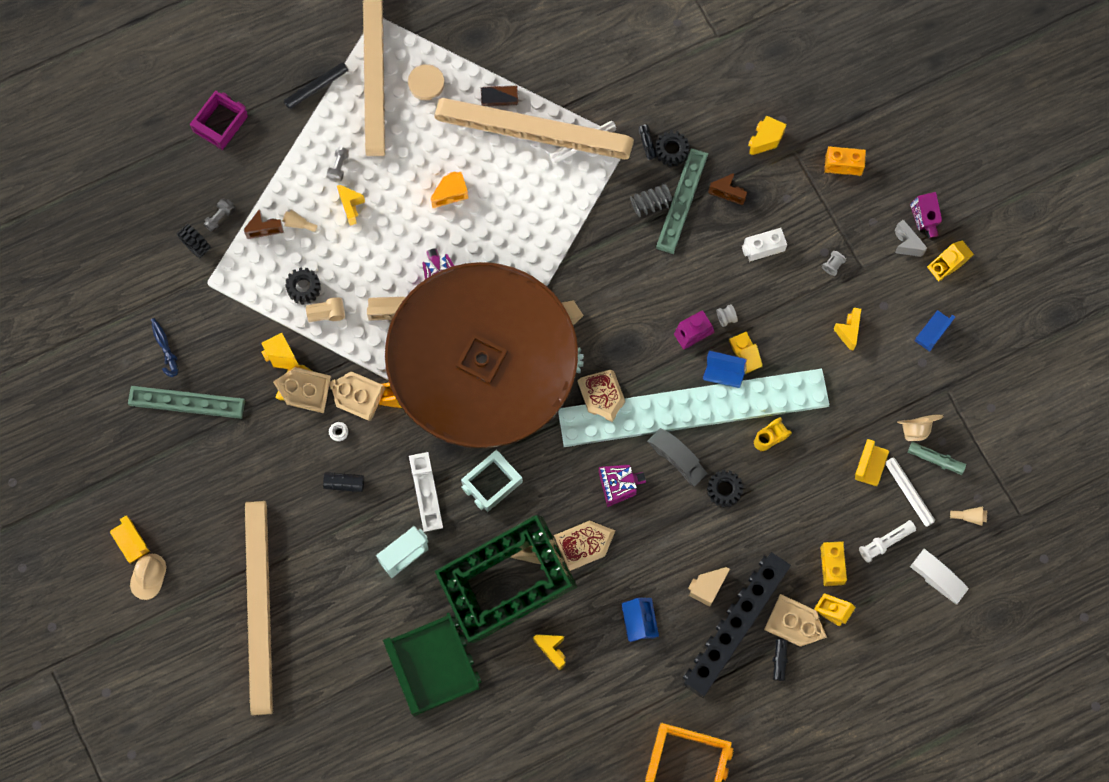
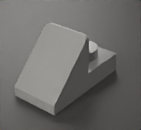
[895,220,927,257]

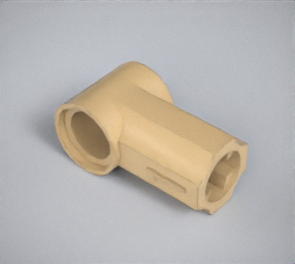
[306,297,345,322]

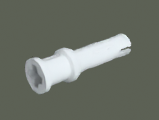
[859,520,916,563]

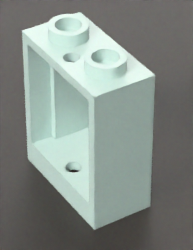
[461,450,522,512]
[376,526,429,578]

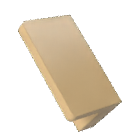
[367,297,406,321]

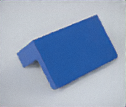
[914,310,955,352]
[703,351,746,388]
[622,598,659,642]

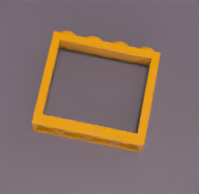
[645,723,734,782]

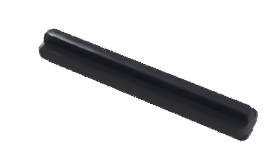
[284,62,348,109]

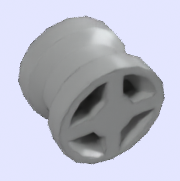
[716,304,738,327]

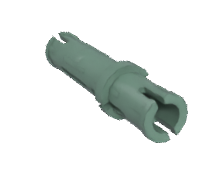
[907,441,967,476]

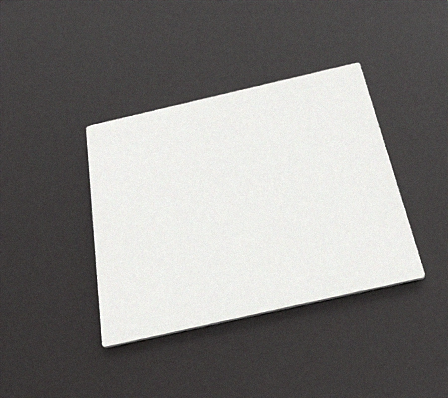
[208,19,621,380]

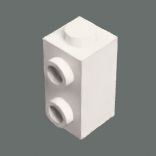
[742,228,787,261]

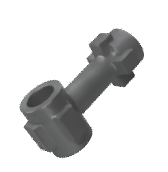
[326,147,349,182]
[204,198,236,231]

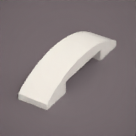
[409,452,443,532]

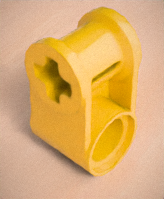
[754,417,792,451]

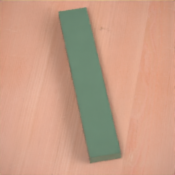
[656,148,708,254]
[128,386,245,419]

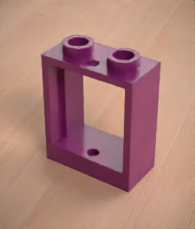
[190,90,248,150]

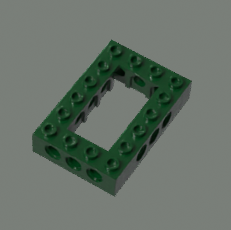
[435,515,578,643]

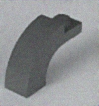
[647,428,708,487]

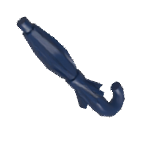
[151,318,179,377]

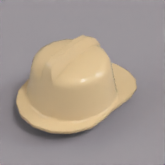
[897,415,944,441]
[130,554,167,600]

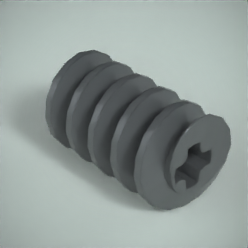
[630,184,672,217]

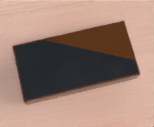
[481,86,518,106]

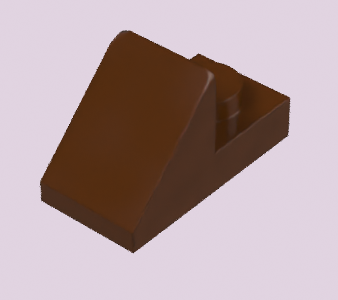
[708,173,747,205]
[244,209,284,239]

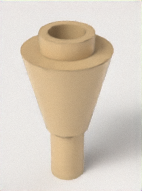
[282,209,318,232]
[950,507,987,526]

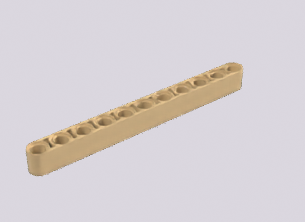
[363,0,385,156]
[434,98,634,159]
[245,501,273,715]

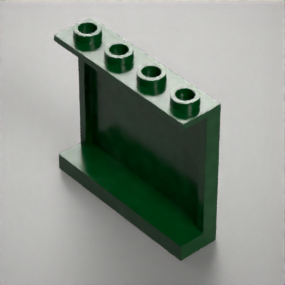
[383,613,482,717]

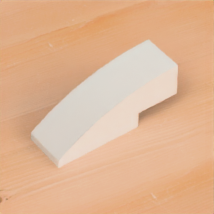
[910,549,969,605]

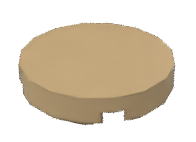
[408,64,445,100]

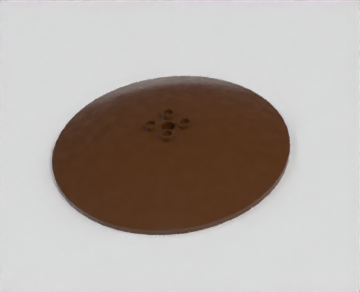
[385,262,578,448]

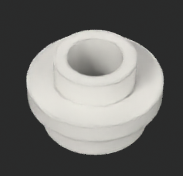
[329,422,348,441]

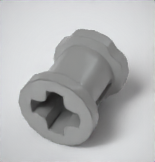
[822,251,846,276]

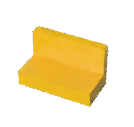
[855,439,889,486]
[110,515,150,563]

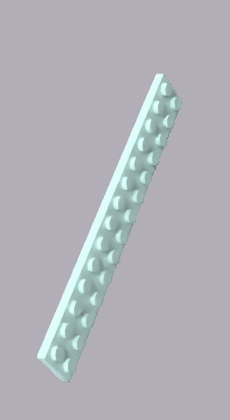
[558,369,829,447]

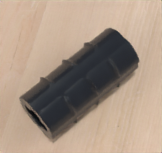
[323,472,364,492]

